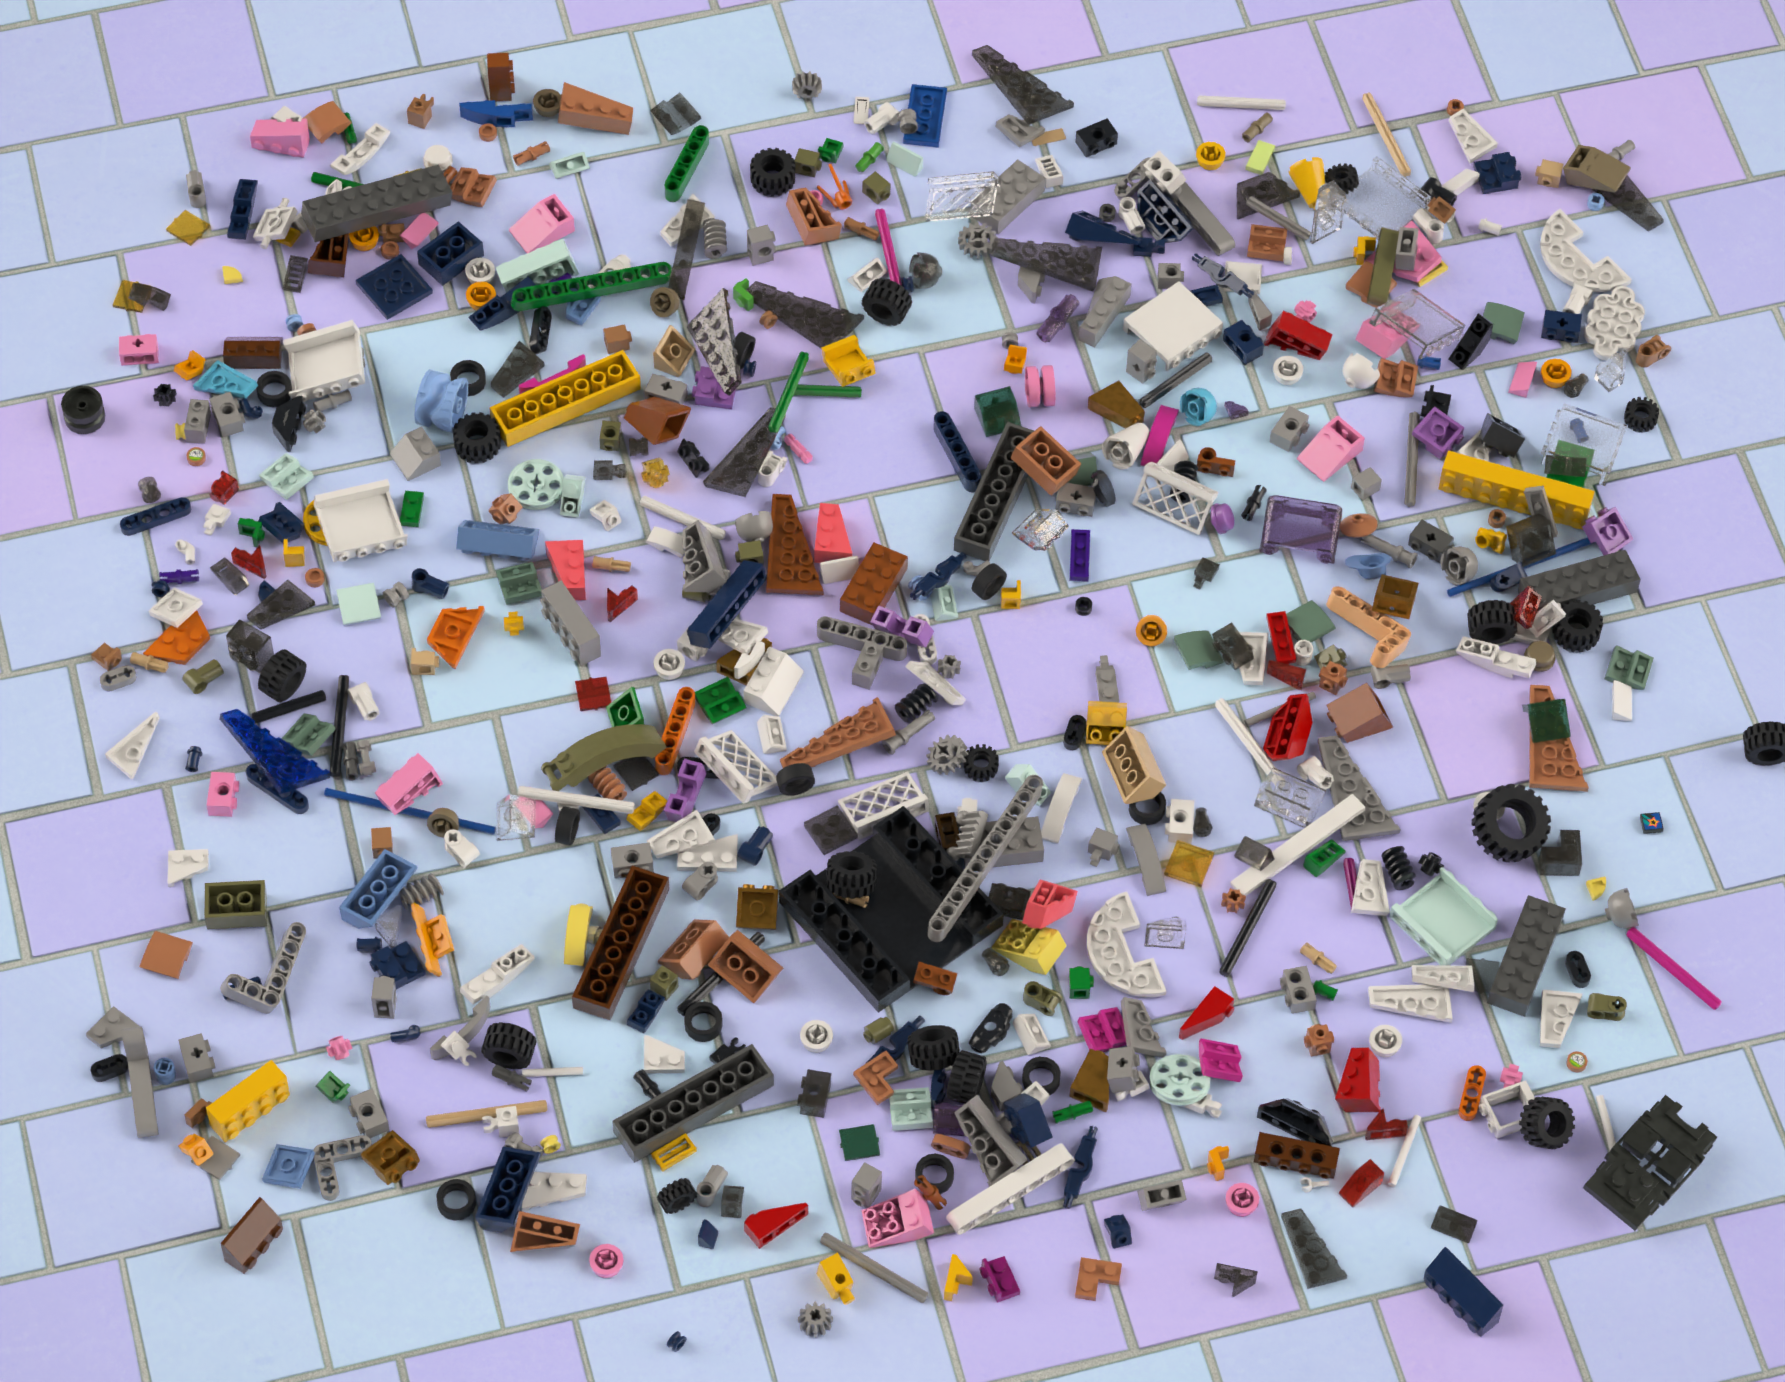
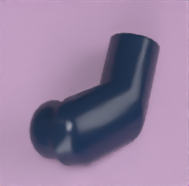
[239,398,263,419]
[390,1025,421,1042]

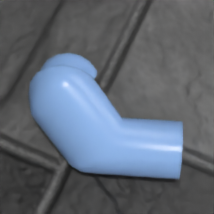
[768,426,786,450]

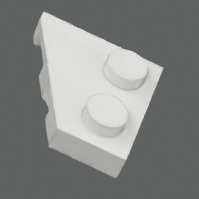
[167,849,209,888]

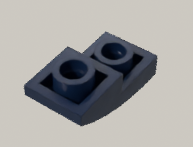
[627,989,665,1033]
[930,1068,947,1110]

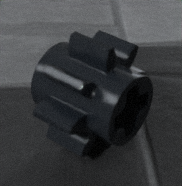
[153,384,177,407]
[1418,852,1444,876]

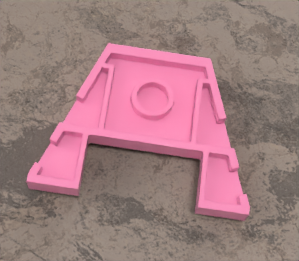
[1364,221,1442,282]

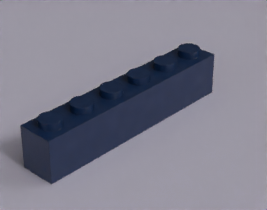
[687,560,767,649]

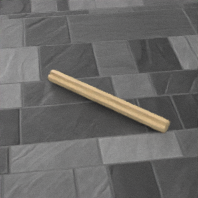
[1362,92,1411,177]
[426,1100,548,1128]

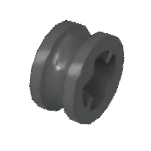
[1099,204,1116,222]

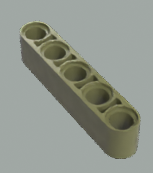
[1367,227,1399,307]

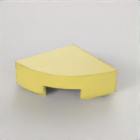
[222,266,243,284]
[1586,876,1606,901]

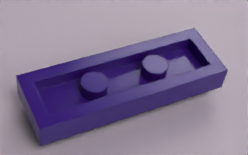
[1069,529,1090,582]

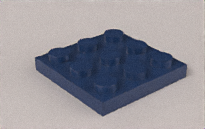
[356,254,433,320]

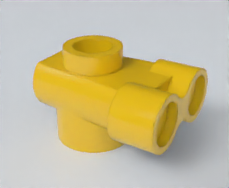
[1475,527,1507,554]

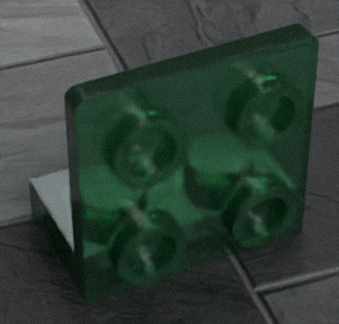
[1522,699,1571,743]

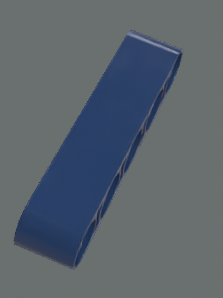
[933,411,981,493]

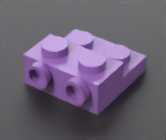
[692,366,738,409]
[1412,407,1465,460]
[1582,507,1634,555]

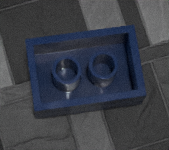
[417,221,484,286]

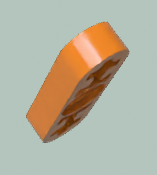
[1458,1065,1486,1121]

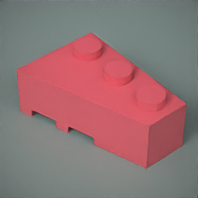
[814,503,852,563]
[545,540,586,601]
[1022,879,1078,929]

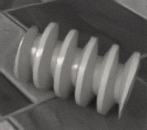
[703,218,727,259]
[399,873,444,911]

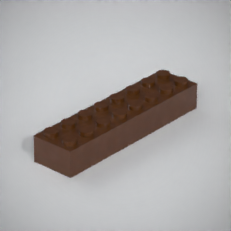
[572,865,670,1020]

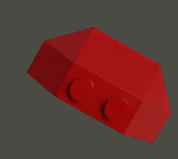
[1263,694,1313,761]

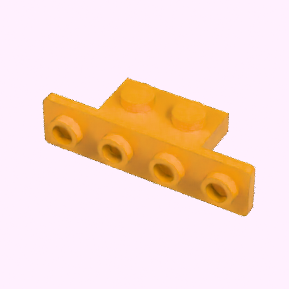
[411,902,454,977]

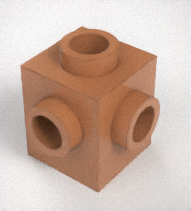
[488,493,523,524]
[1319,661,1348,695]
[1304,1024,1334,1057]

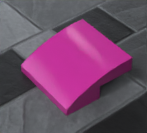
[1077,1007,1127,1052]
[1199,1038,1243,1082]

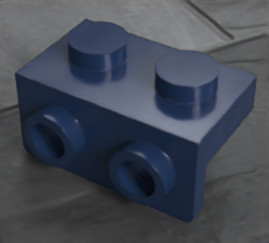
[258,502,304,544]

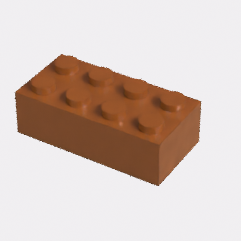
[840,542,908,626]

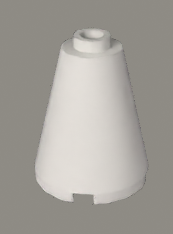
[1102,423,1150,470]

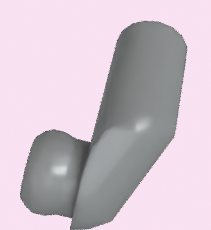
[963,560,991,576]

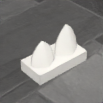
[1524,600,1566,637]

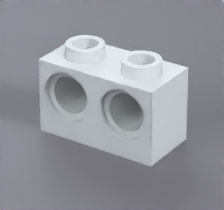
[1143,150,1186,195]

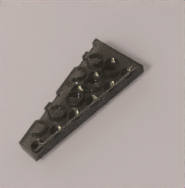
[972,45,1074,125]
[991,238,1102,292]
[746,281,864,348]
[686,288,742,396]
[703,407,786,497]

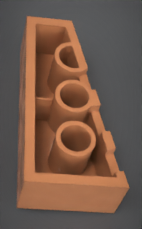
[558,82,633,135]

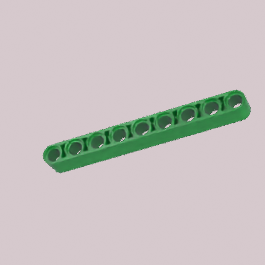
[511,262,672,311]

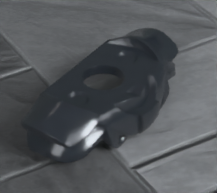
[969,1003,1013,1053]

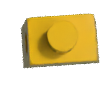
[816,1252,855,1305]

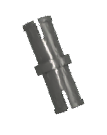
[343,741,359,781]

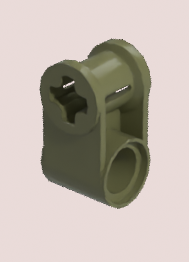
[1023,981,1063,1016]
[1587,993,1627,1021]

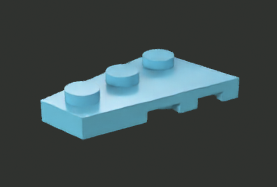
[193,360,258,399]

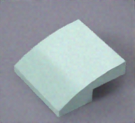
[259,453,314,500]
[336,582,381,626]
[889,1087,933,1131]

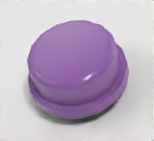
[1210,503,1234,534]

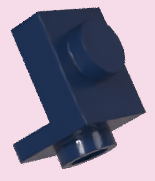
[1104,1214,1132,1249]

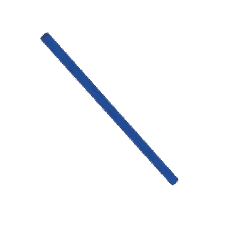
[1447,537,1595,597]
[324,788,496,834]

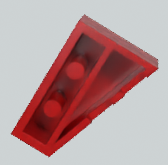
[1335,1047,1381,1112]

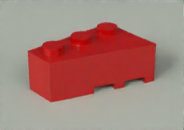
[1264,310,1333,360]

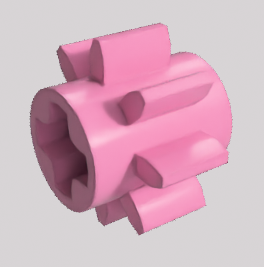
[1294,300,1317,322]
[326,1036,353,1060]
[1499,1064,1523,1088]

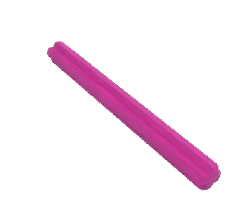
[875,208,902,285]
[1626,927,1722,1010]

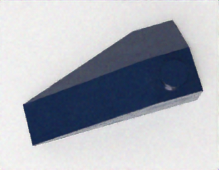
[1065,210,1143,245]

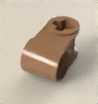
[1636,335,1672,367]

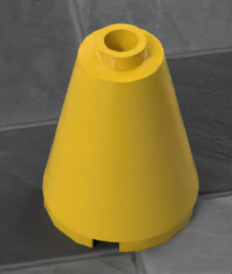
[1288,157,1327,210]

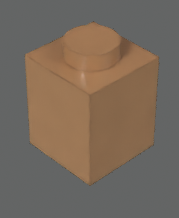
[603,324,632,354]
[371,827,393,859]

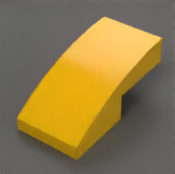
[626,791,667,831]

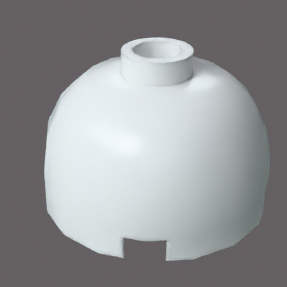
[1342,353,1380,389]

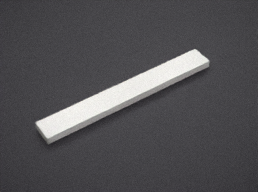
[1230,794,1365,896]

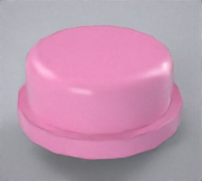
[1225,1183,1260,1217]
[589,1244,624,1278]

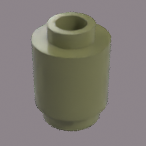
[863,1017,894,1044]

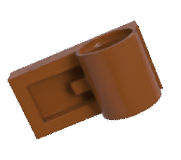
[1197,447,1236,477]
[913,962,957,995]

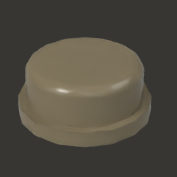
[533,89,561,117]
[650,287,680,317]
[1524,641,1556,672]
[427,808,459,838]

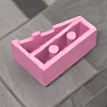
[250,119,310,158]
[375,753,443,815]

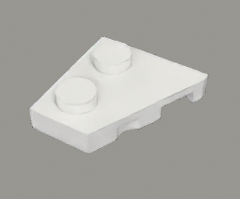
[644,1035,685,1074]

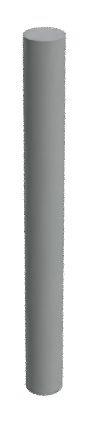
[1244,691,1316,727]

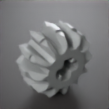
[792,71,822,100]
[798,1301,833,1338]

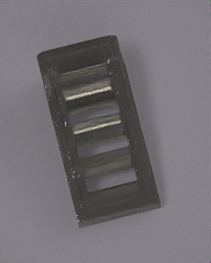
[282,255,309,293]
[210,557,249,595]

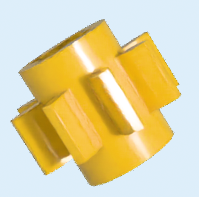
[504,611,524,636]

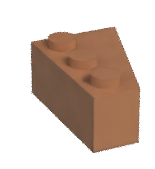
[786,187,842,246]
[510,1211,580,1252]

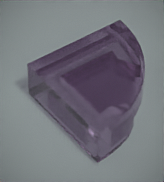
[1224,401,1249,420]

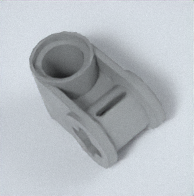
[682,862,718,901]

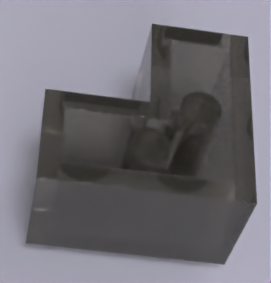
[1539,830,1582,876]

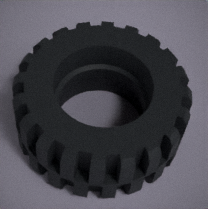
[1471,784,1551,863]

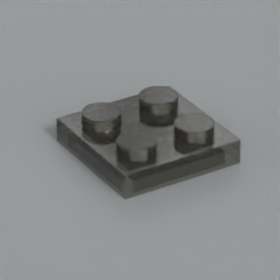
[804,805,858,855]

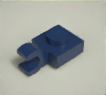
[1133,237,1165,257]

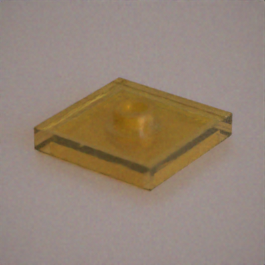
[1164,840,1215,887]

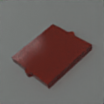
[575,676,611,711]

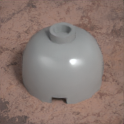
[735,511,773,544]
[1440,546,1478,585]
[1605,888,1639,929]

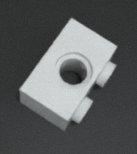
[1165,799,1195,844]

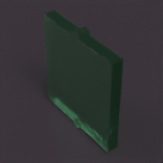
[839,1124,880,1161]

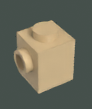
[1535,159,1564,188]

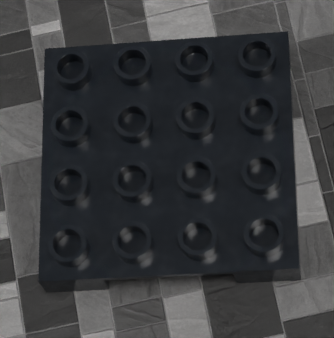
[779,806,1004,1013]

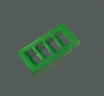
[1303,839,1346,877]

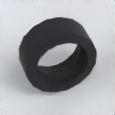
[727,332,756,369]
[450,360,486,396]
[256,371,292,407]
[971,563,1007,600]
[776,763,815,796]
[1128,792,1166,825]
[555,806,580,845]
[684,1001,723,1042]
[1022,1056,1061,1095]
[915,1153,954,1194]
[436,1179,476,1221]

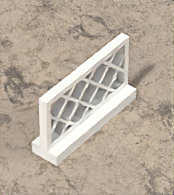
[1132,462,1219,535]
[694,730,778,804]
[838,772,929,840]

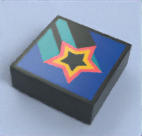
[1640,812,1664,834]

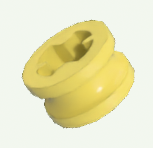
[175,423,186,440]
[540,1135,561,1154]

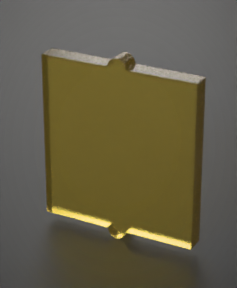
[166,210,210,246]
[113,280,152,313]

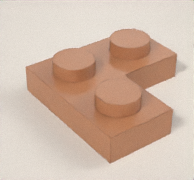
[853,1051,898,1105]
[1075,1257,1122,1301]

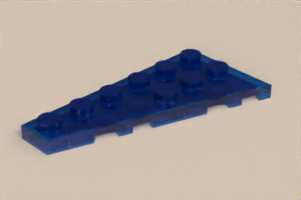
[219,709,331,794]

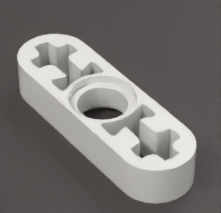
[914,614,937,665]

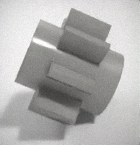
[303,409,326,434]
[937,655,961,679]

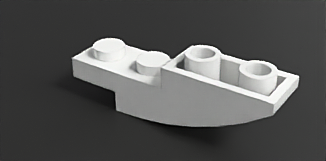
[1456,636,1536,678]
[460,944,535,1004]

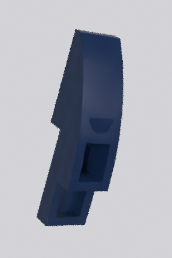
[468,276,536,331]

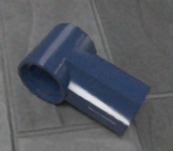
[411,568,450,599]
[737,826,773,866]

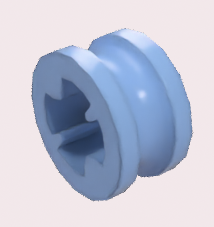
[1587,193,1604,211]
[285,314,304,332]

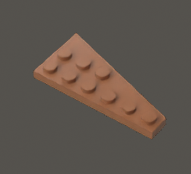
[1529,685,1589,792]
[780,697,896,768]

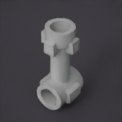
[356,740,376,776]
[504,1132,543,1160]

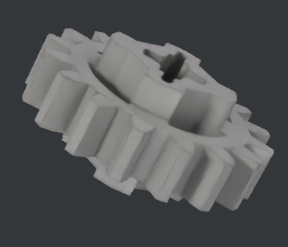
[958,222,998,259]
[926,734,968,775]

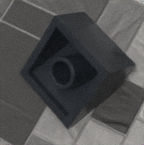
[1479,413,1525,458]

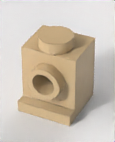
[411,648,439,675]

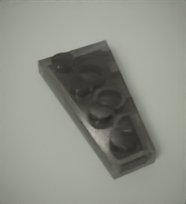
[1592,175,1664,232]
[1281,1208,1348,1289]

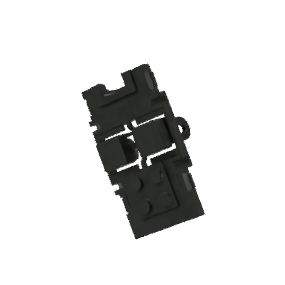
[1583,1094,1718,1231]

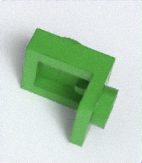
[733,278,754,311]

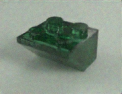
[974,386,1021,437]

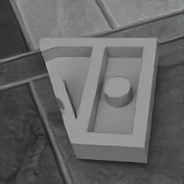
[995,114,1045,148]
[86,1006,140,1049]

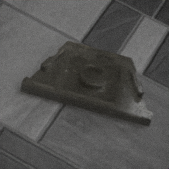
[1236,172,1301,219]

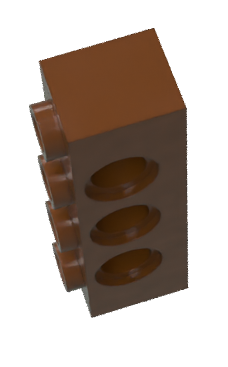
[1254,1132,1340,1179]

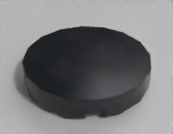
[1091,470,1116,507]

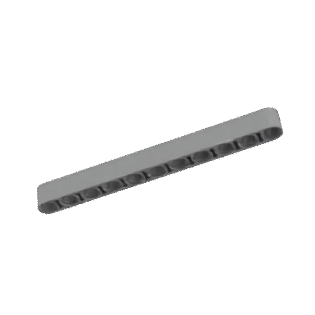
[928,775,1043,942]

